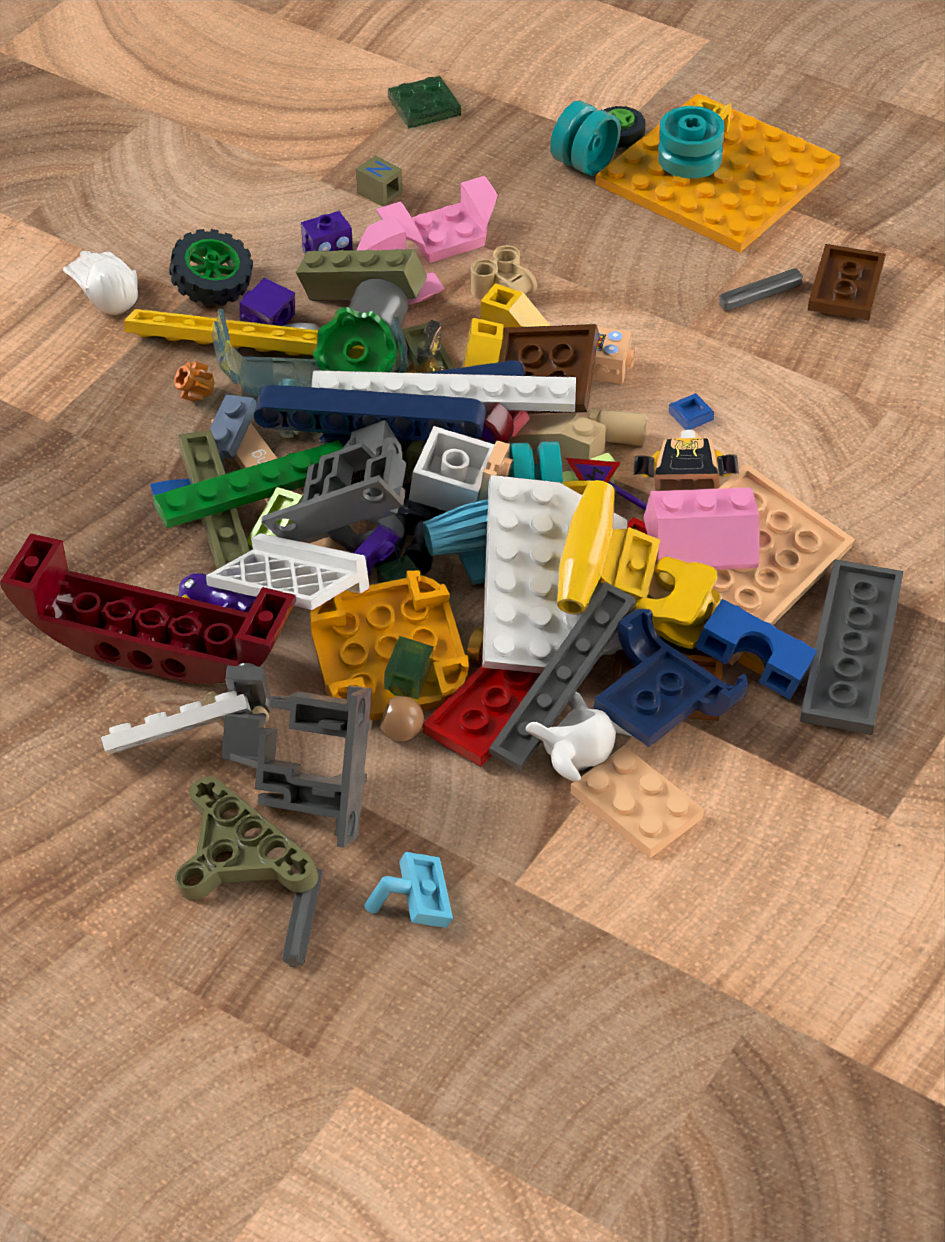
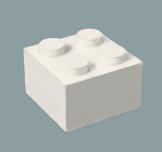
[409,426,495,512]

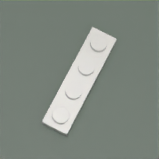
[101,691,251,754]

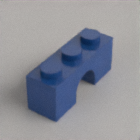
[695,598,817,700]

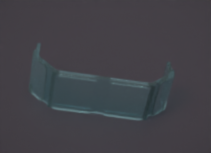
[212,309,408,395]

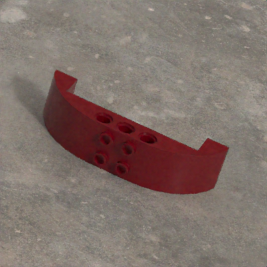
[0,533,296,684]

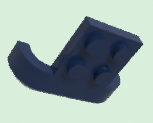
[593,609,748,747]

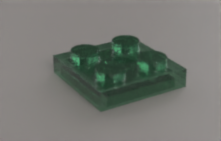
[388,76,461,129]

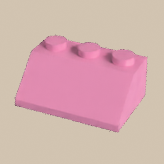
[643,487,759,570]

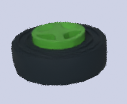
[604,106,646,148]

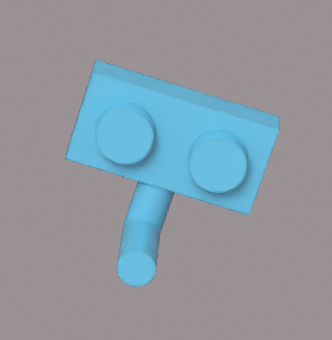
[364,852,453,928]

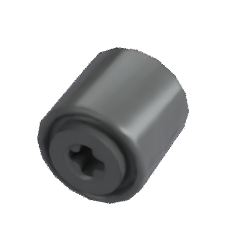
[349,279,409,341]

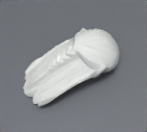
[63,251,138,315]

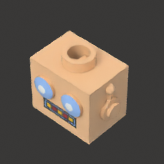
[592,327,635,385]

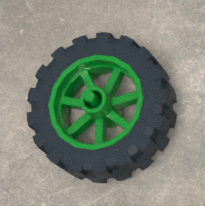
[169,229,253,306]

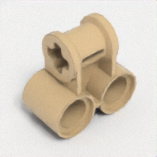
[470,245,537,300]

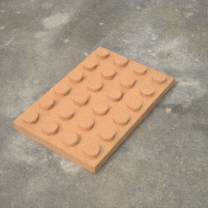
[647,463,855,665]

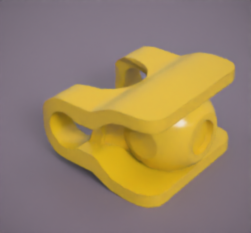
[630,557,721,648]

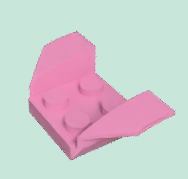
[376,176,498,263]
[357,216,445,305]

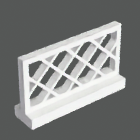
[206,533,369,610]

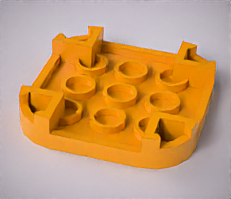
[310,571,469,721]

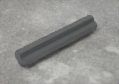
[719,268,803,311]
[282,868,323,968]

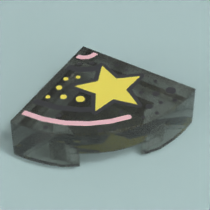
[417,320,442,366]

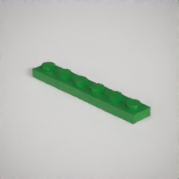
[153,440,343,529]

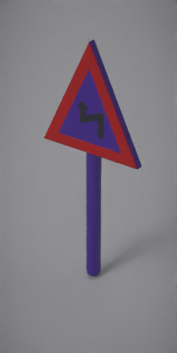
[565,457,647,510]

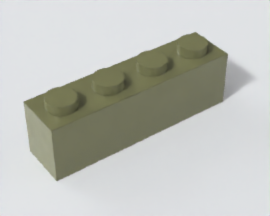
[296,249,427,300]

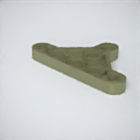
[175,776,319,900]

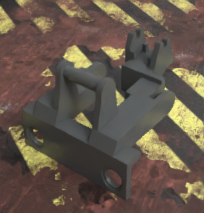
[261,420,406,553]
[221,685,372,848]

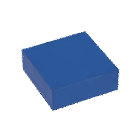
[669,393,714,430]

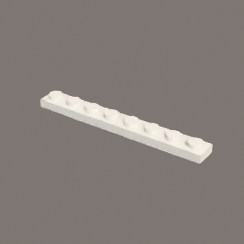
[312,371,576,412]

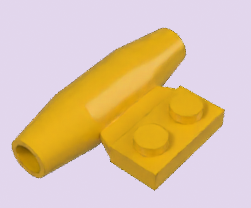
[557,480,660,615]

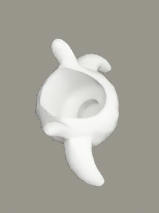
[526,692,632,781]

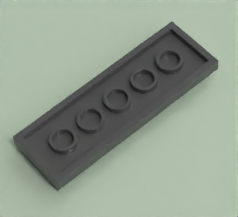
[800,559,903,735]

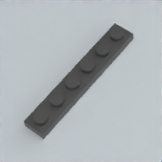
[489,582,636,772]

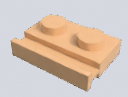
[478,441,513,501]

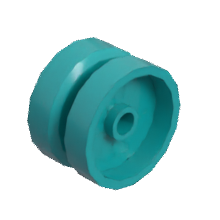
[550,100,621,176]
[658,106,724,178]
[509,441,563,484]

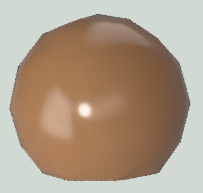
[380,696,424,741]

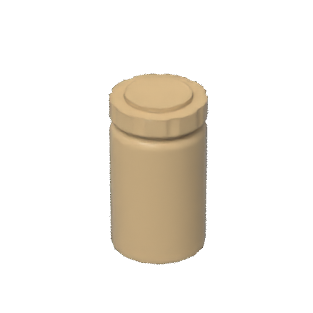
[588,408,647,446]

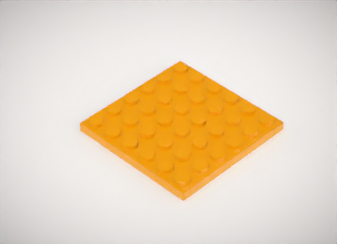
[595,93,841,253]

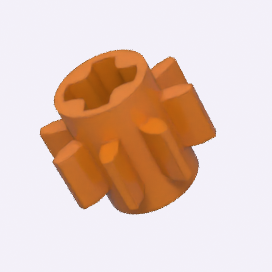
[174,361,215,402]

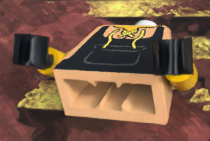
[633,429,739,491]

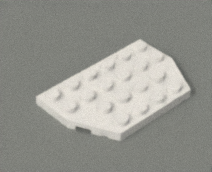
[482,475,627,673]

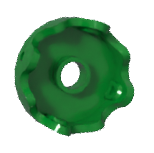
[313,307,397,373]

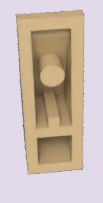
[509,414,606,466]

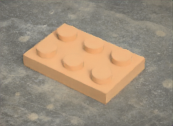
[571,745,704,859]

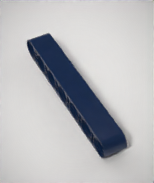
[254,385,486,440]

